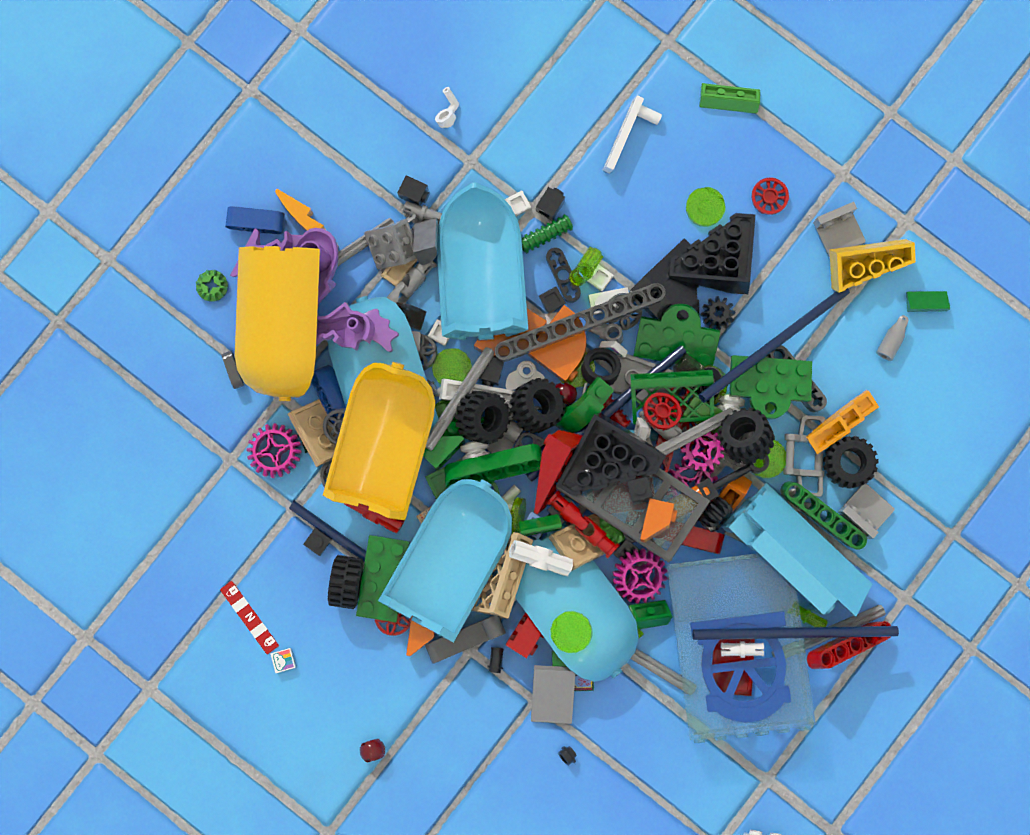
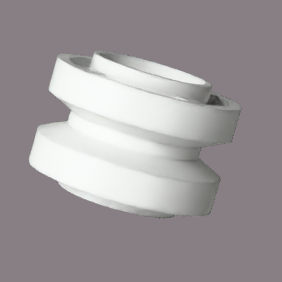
[715,394,745,411]
[460,441,490,460]

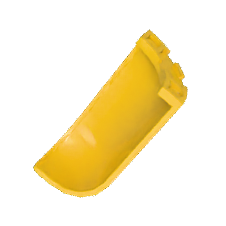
[235,246,320,401]
[323,362,435,520]

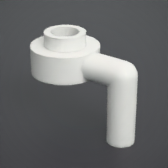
[435,87,459,128]

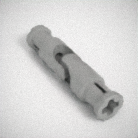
[387,261,437,309]

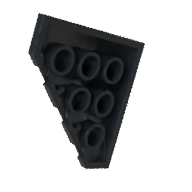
[669,213,755,295]
[629,238,699,320]
[556,413,667,496]

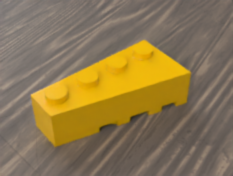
[829,239,916,293]

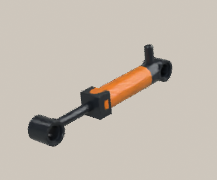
[623,454,770,544]

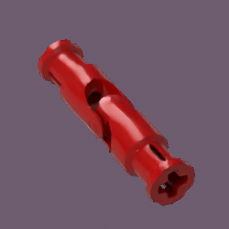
[547,490,620,559]

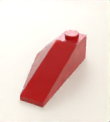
[534,430,583,515]

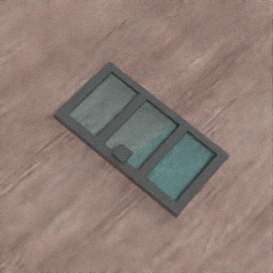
[556,468,710,563]

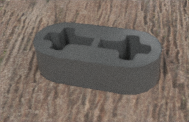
[222,351,244,389]

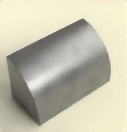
[413,218,438,266]

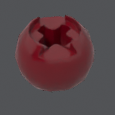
[555,382,577,406]
[360,739,385,763]

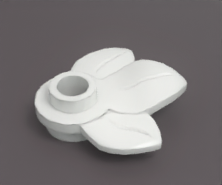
[506,361,545,390]

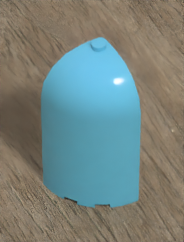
[437,182,528,340]
[327,296,438,431]
[378,479,512,643]
[496,523,639,682]

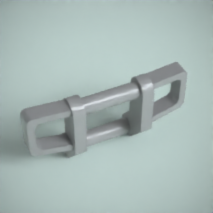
[783,415,825,497]

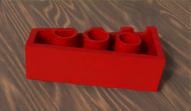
[506,612,544,659]

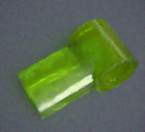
[569,247,603,286]

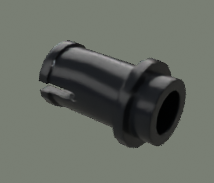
[487,647,504,673]

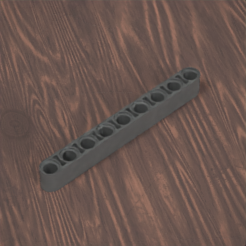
[495,283,666,362]

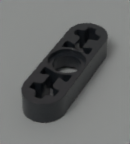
[546,248,581,303]

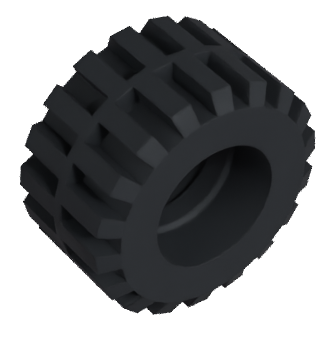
[509,378,566,433]
[455,391,511,444]
[718,408,775,464]
[823,436,879,488]
[327,555,364,609]

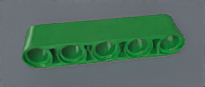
[444,444,542,488]
[780,481,867,550]

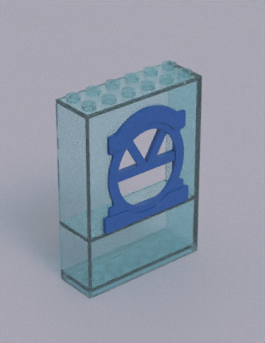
[666,553,816,743]

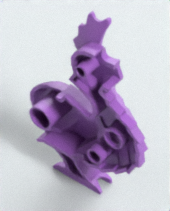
[230,228,399,352]

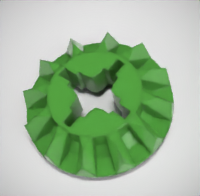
[196,270,228,302]
[599,518,625,543]

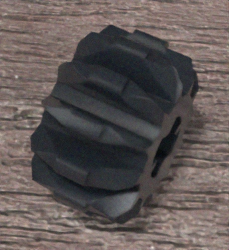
[701,296,736,330]
[699,497,733,532]

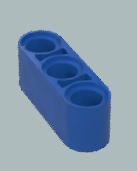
[225,206,285,234]
[311,365,346,423]

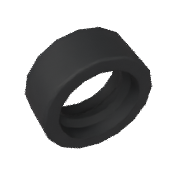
[581,348,621,386]

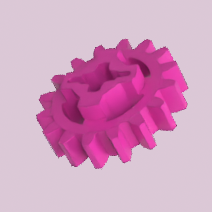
[680,432,724,472]

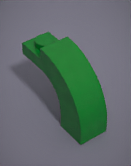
[555,377,614,433]

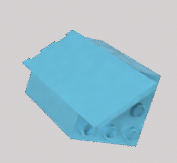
[721,483,872,617]

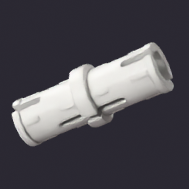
[721,641,764,658]

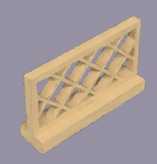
[471,532,533,619]

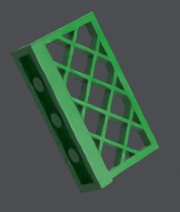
[630,370,714,424]

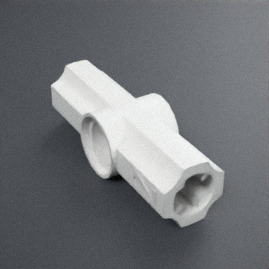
[509,540,573,576]

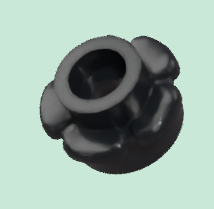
[558,746,577,766]

